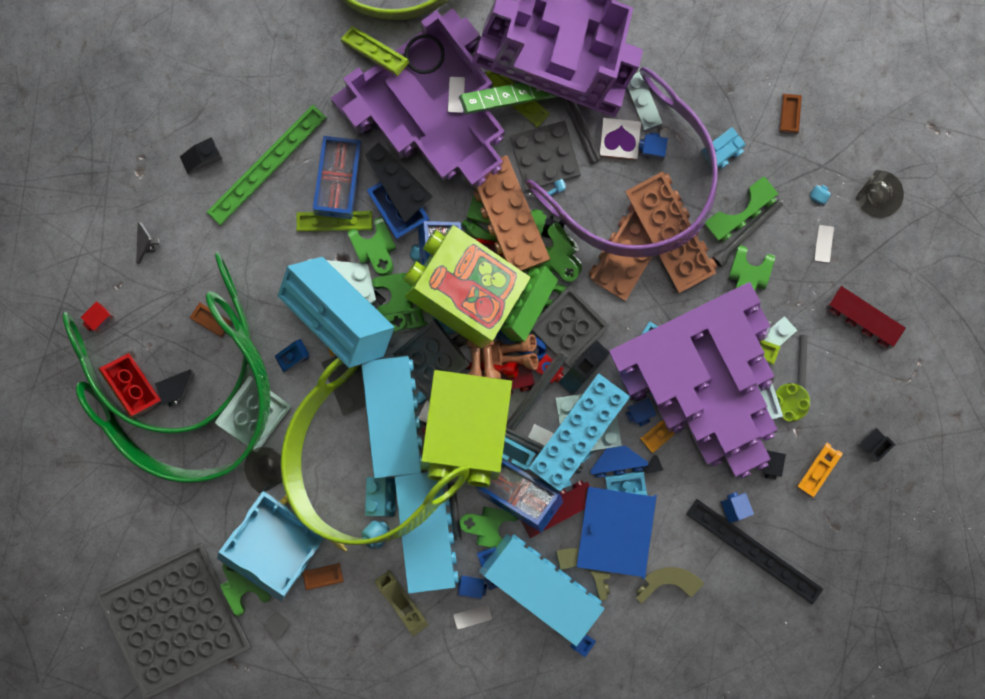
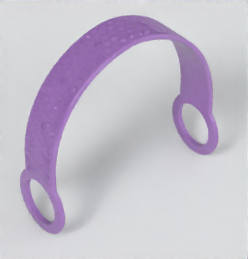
[526,67,718,258]

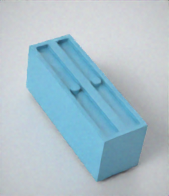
[278,257,395,368]
[361,355,422,478]
[528,373,630,492]
[395,472,459,593]
[479,534,605,646]

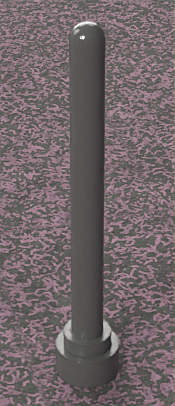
[711,199,783,267]

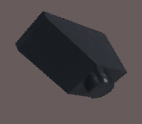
[180,137,222,174]
[155,369,194,408]
[759,450,786,480]

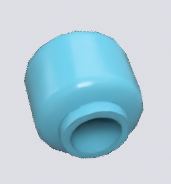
[362,521,390,549]

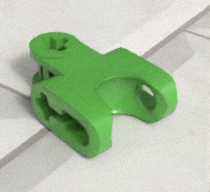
[348,216,396,276]
[540,223,582,282]
[728,245,775,290]
[371,273,413,316]
[384,307,428,336]
[460,506,518,547]
[220,563,271,617]

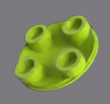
[775,383,810,422]

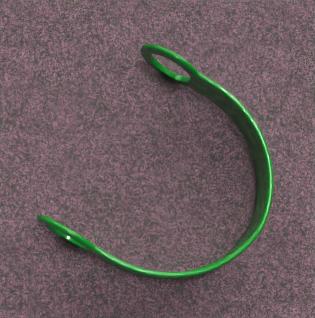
[62,252,251,433]
[76,291,270,483]

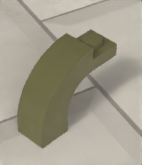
[556,548,610,601]
[635,567,704,604]
[374,570,429,637]

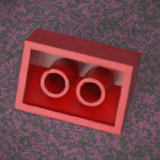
[98,353,161,418]

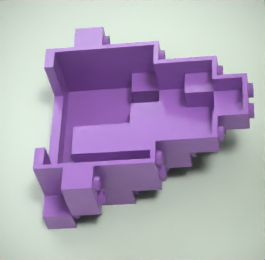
[471,0,643,117]
[331,8,505,187]
[609,282,778,479]

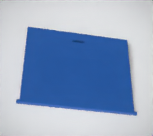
[577,487,657,579]

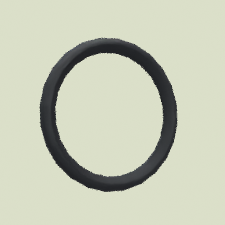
[404,34,445,74]

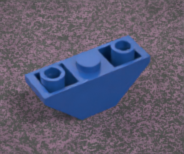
[590,446,648,478]

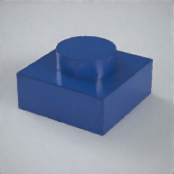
[570,634,596,657]

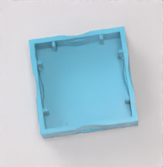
[217,491,325,602]

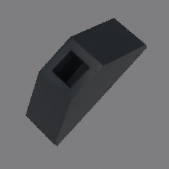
[558,340,609,395]

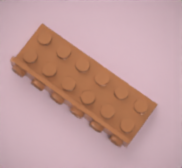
[473,155,550,271]
[625,171,717,293]
[588,201,684,301]

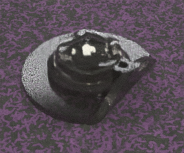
[856,170,904,218]
[244,446,283,493]

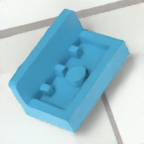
[605,471,647,495]
[365,477,396,517]

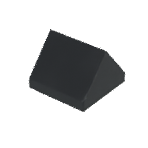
[645,455,664,474]

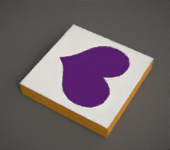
[599,118,641,160]

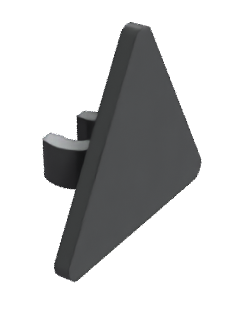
[136,222,159,264]

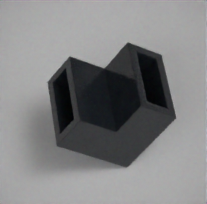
[858,428,896,462]

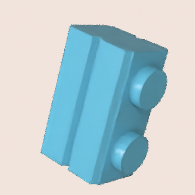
[700,127,746,170]

